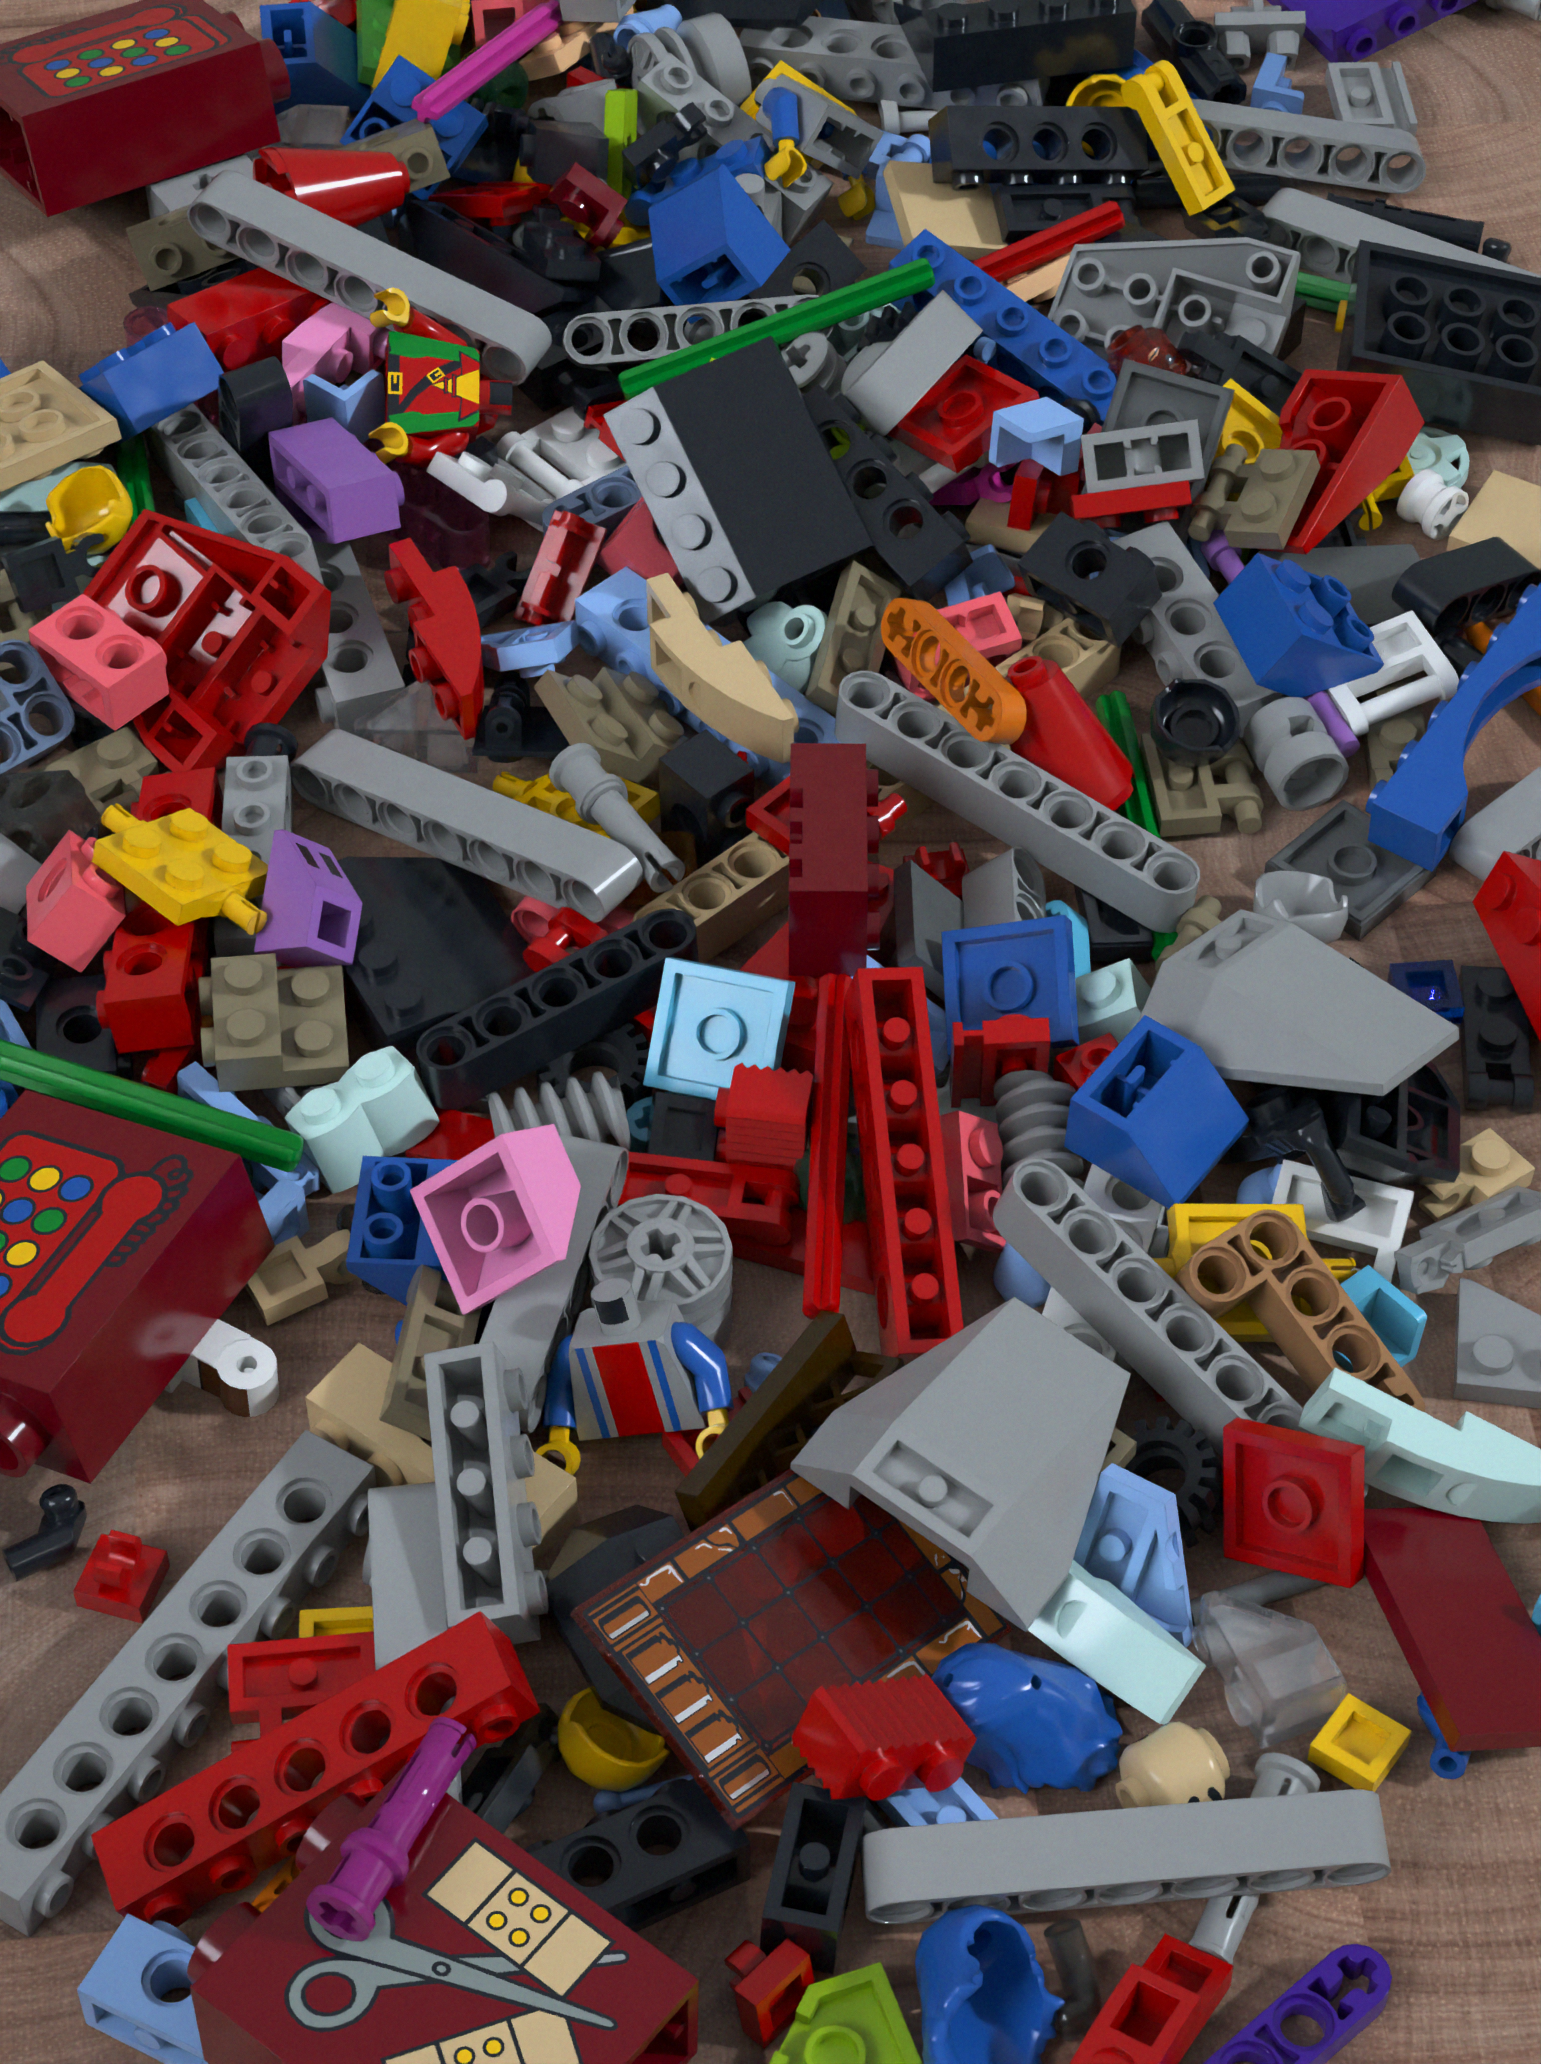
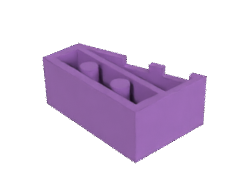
[268,417,405,544]

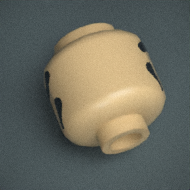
[1115,1722,1230,1808]

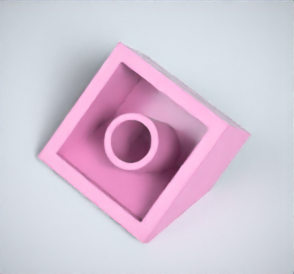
[410,1124,581,1315]

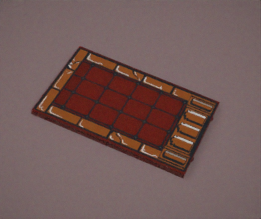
[570,1469,1013,1831]

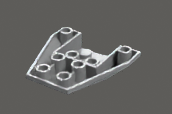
[1047,237,1301,380]
[1138,909,1459,1096]
[790,1297,1131,1632]

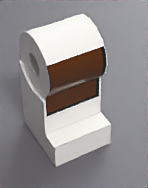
[164,1319,279,1417]

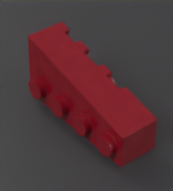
[789,743,880,976]

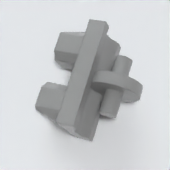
[1213,0,1306,72]

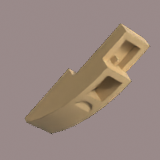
[646,572,799,764]

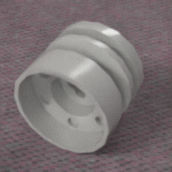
[627,12,752,107]
[589,1194,733,1349]

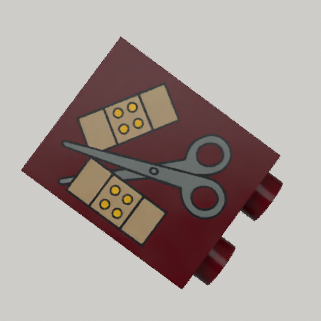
[187,1764,699,2064]

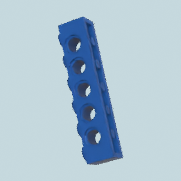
[889,229,1120,427]

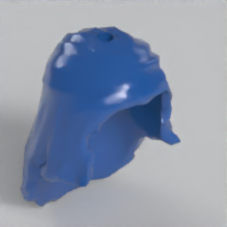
[931,1642,1123,1794]
[915,1904,1065,2064]

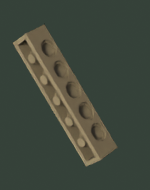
[126,118,450,292]

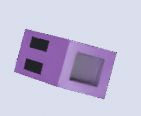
[254,829,363,968]

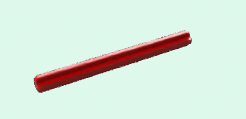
[802,973,852,1320]

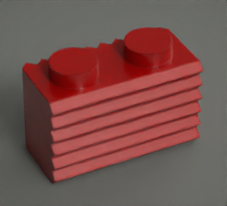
[714,1063,813,1200]
[792,1673,977,1801]

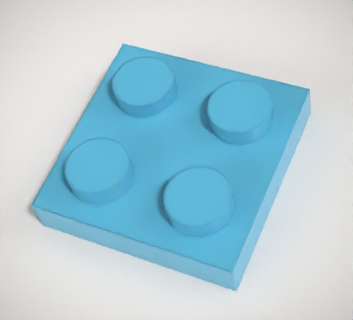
[643,957,796,1100]

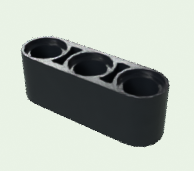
[218,356,293,481]
[1391,537,1541,636]

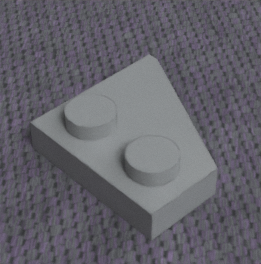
[1453,1278,1541,1409]

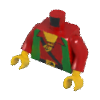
[368,288,513,469]

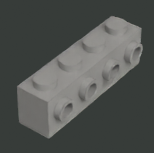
[424,1341,548,1645]

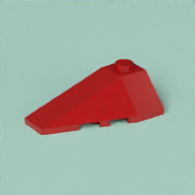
[1257,369,1425,555]

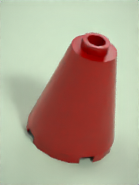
[253,147,410,228]
[1005,656,1136,811]

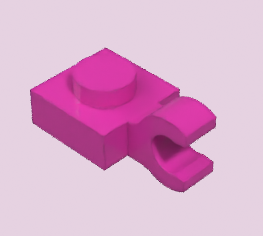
[929,462,1017,505]

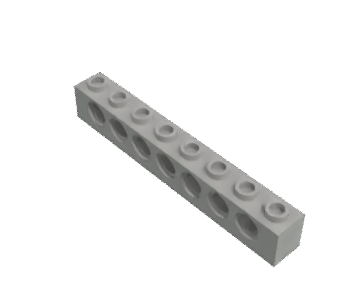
[0,1430,377,1937]

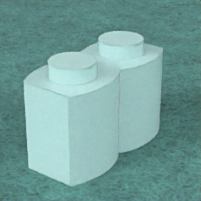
[285,1046,440,1194]

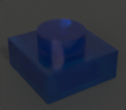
[1387,959,1465,1024]

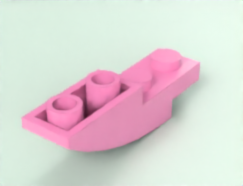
[282,302,392,426]

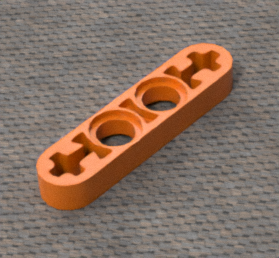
[881,598,1027,745]

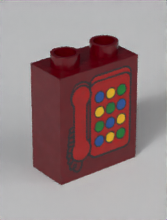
[0,0,291,217]
[0,1090,275,1484]

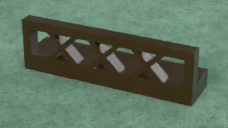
[674,1310,905,1559]

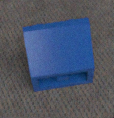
[259,2,371,117]
[339,54,488,201]
[648,163,791,325]
[78,322,224,444]
[1213,553,1384,698]
[1064,1015,1249,1209]
[346,1156,458,1306]

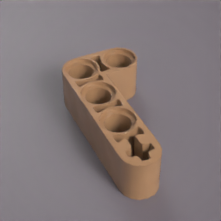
[1173,1210,1425,1412]

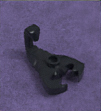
[1217,1085,1366,1223]

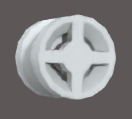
[1397,469,1469,541]

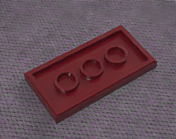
[1364,1507,1541,1752]

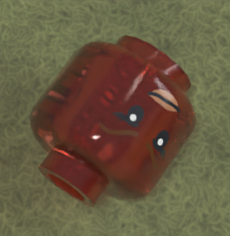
[1106,324,1188,380]

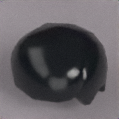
[1150,678,1241,768]

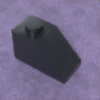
[519,120,609,185]
[578,247,687,338]

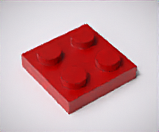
[887,354,1040,474]
[1223,1417,1365,1589]

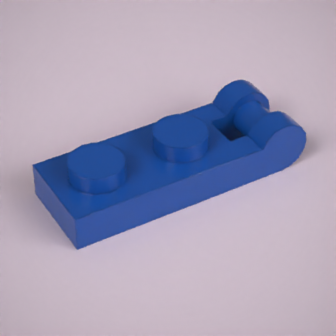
[624,135,772,226]

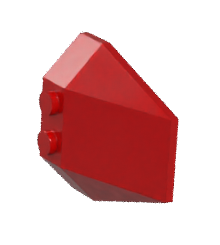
[83,509,331,772]

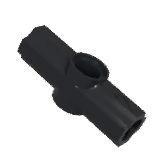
[1141,0,1247,105]

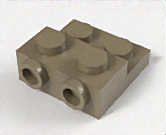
[534,667,689,790]
[198,953,350,1092]

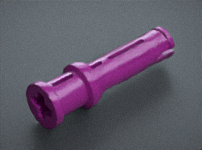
[306,1717,477,1942]

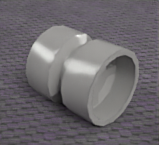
[1243,697,1349,811]

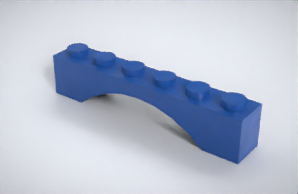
[1365,583,1541,872]

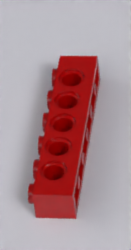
[96,767,224,1054]
[844,967,964,1365]
[91,1611,541,1927]

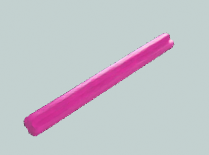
[411,0,565,124]

